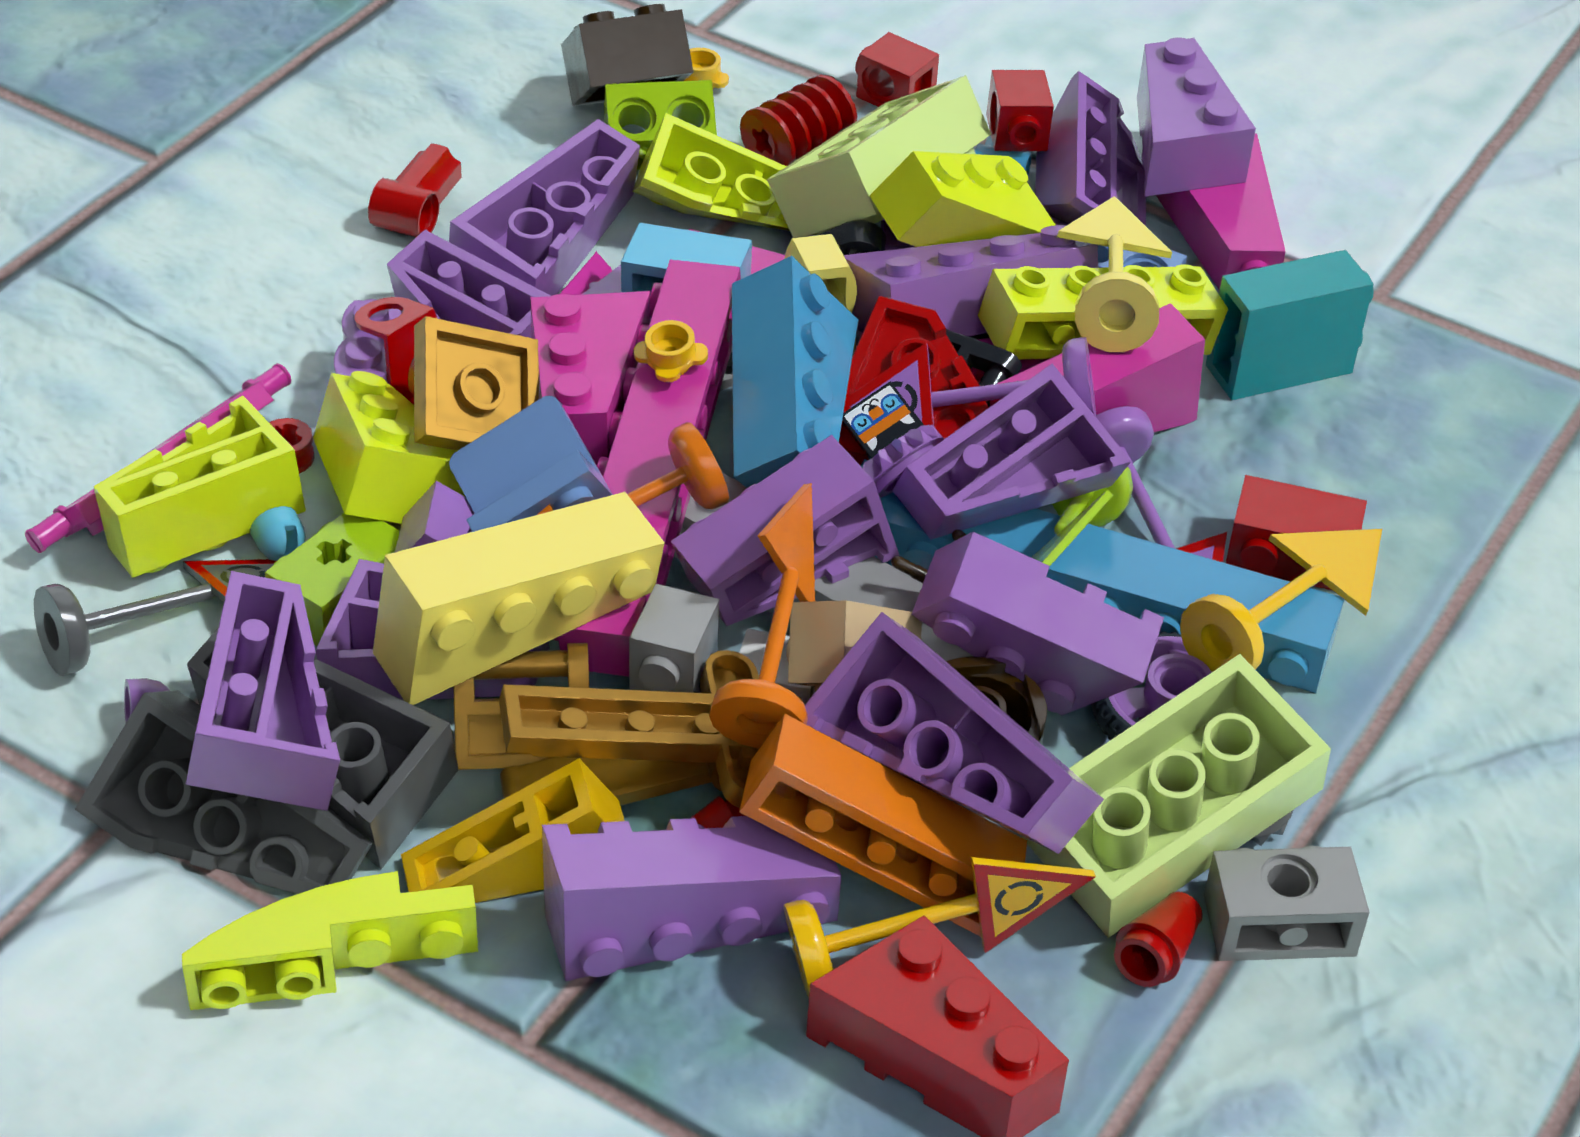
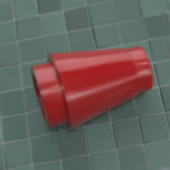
[1114,892,1203,987]

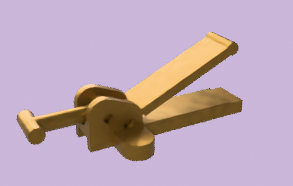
[499,650,803,808]

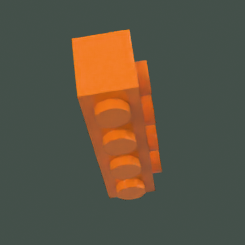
[739,713,1027,937]

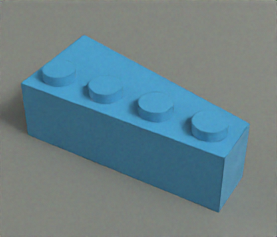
[732,256,858,488]

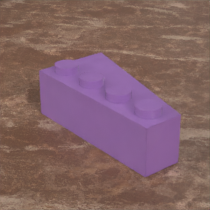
[449,119,640,296]
[844,225,1098,337]
[805,612,1104,854]
[542,816,842,981]

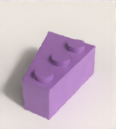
[387,230,551,338]
[892,363,1131,539]
[671,435,900,626]
[911,532,1164,716]

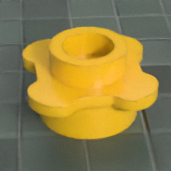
[684,47,729,89]
[634,320,708,382]

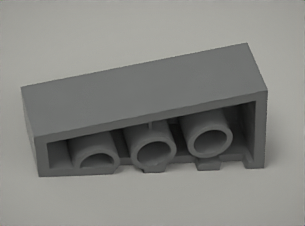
[187,627,459,870]

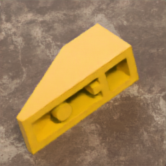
[401,758,625,903]

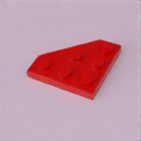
[839,296,989,466]

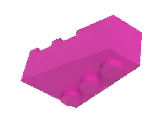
[530,291,650,466]

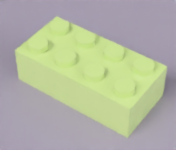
[767,75,991,238]
[1022,654,1331,938]

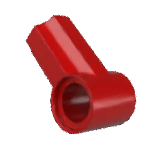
[368,143,462,237]

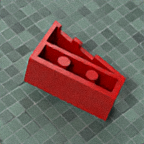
[806,915,1069,1137]

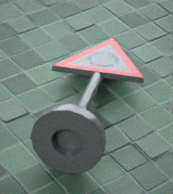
[33,559,276,676]

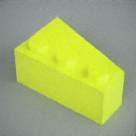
[869,151,1055,247]
[93,396,306,578]

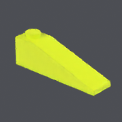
[632,113,816,235]

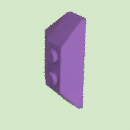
[1035,71,1146,226]

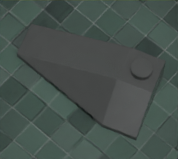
[75,690,373,894]

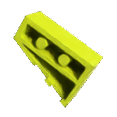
[313,371,465,524]

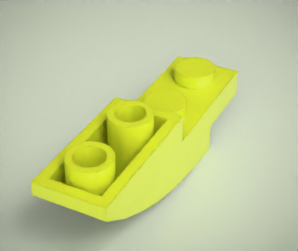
[182,871,478,1010]

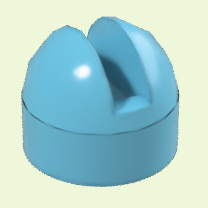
[250,506,306,561]

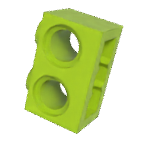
[604,80,717,170]

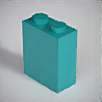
[1205,249,1374,401]

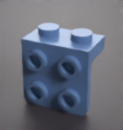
[449,396,613,532]

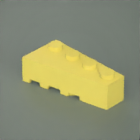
[373,492,665,705]

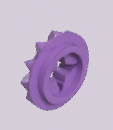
[863,425,944,498]

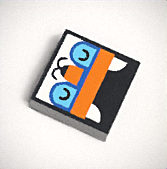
[842,381,924,459]

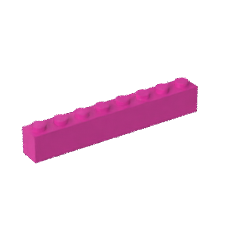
[552,259,741,677]

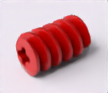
[740,74,858,166]

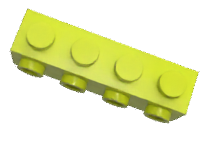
[978,264,1228,359]

